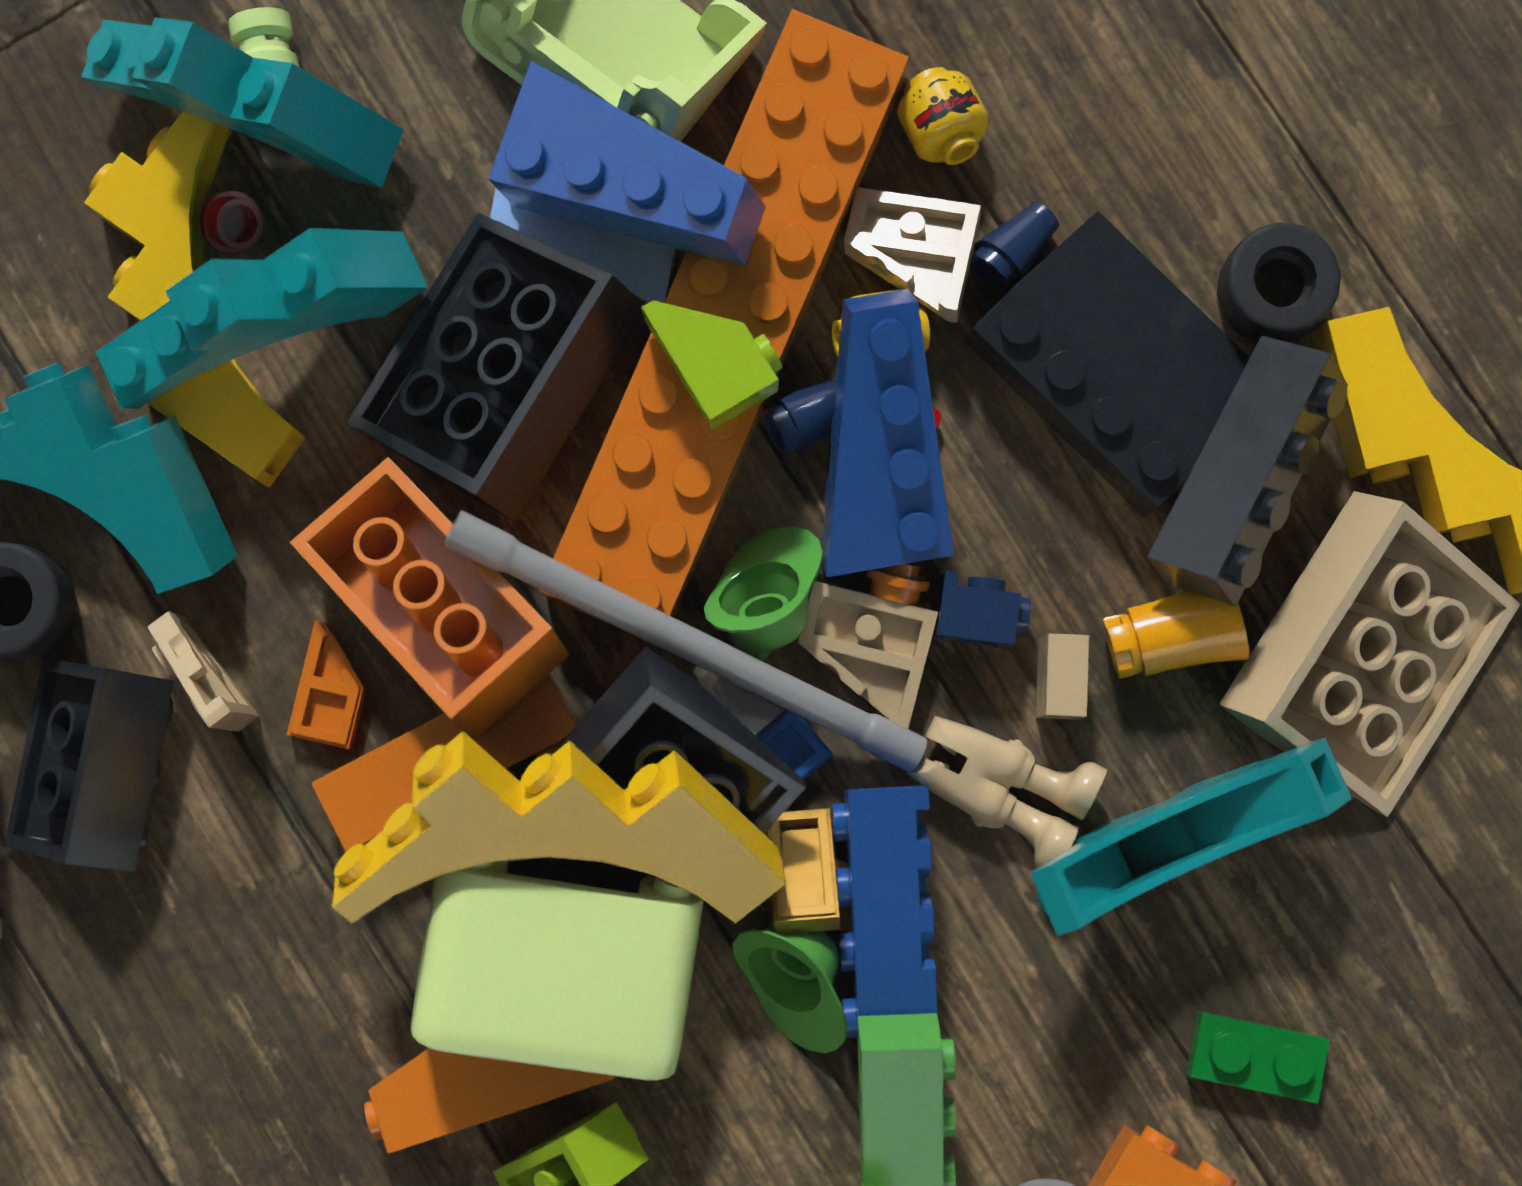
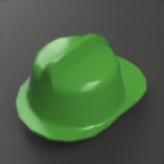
[704,526,824,662]
[732,921,848,1053]

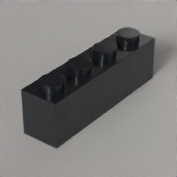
[1147,336,1348,607]

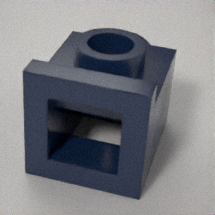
[933,571,1031,649]

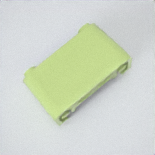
[462,0,767,142]
[411,860,704,1080]

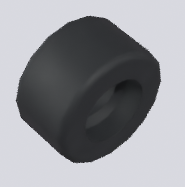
[1217,222,1341,343]
[0,542,76,660]

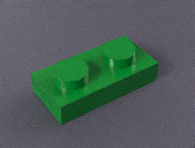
[1186,1011,1330,1104]

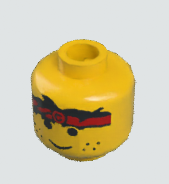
[897,67,990,165]

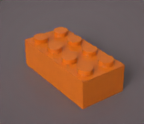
[290,457,570,741]

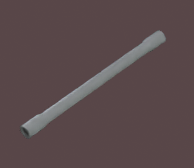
[443,510,927,772]

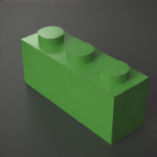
[857,1013,956,1186]

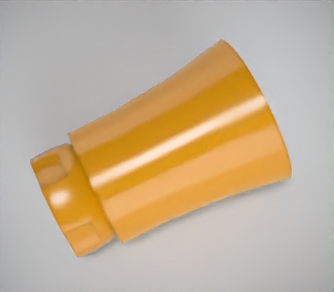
[1102,590,1249,679]

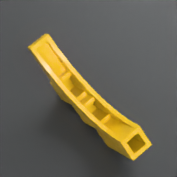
[84,111,306,488]
[1312,307,1522,595]
[332,732,786,923]

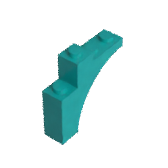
[81,17,404,188]
[96,228,428,410]
[0,362,238,594]
[1030,738,1352,936]

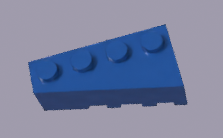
[488,61,766,267]
[821,289,954,577]
[832,786,937,1049]

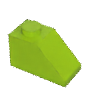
[642,300,783,431]
[492,1102,649,1186]

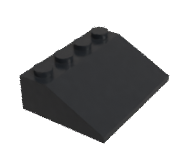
[966,211,1250,518]
[346,212,644,523]
[506,646,806,893]

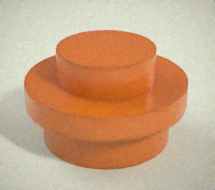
[866,562,930,605]

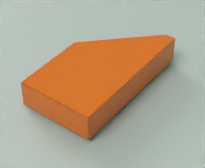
[286,620,368,750]

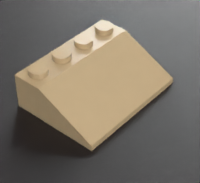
[1219,491,1521,817]

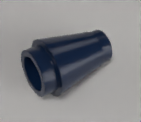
[970,202,1059,294]
[762,380,837,455]

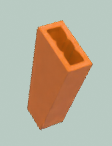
[364,1048,616,1154]

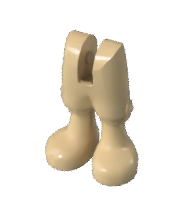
[906,716,1107,868]

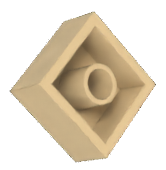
[1036,633,1089,720]

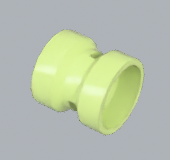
[228,7,299,67]

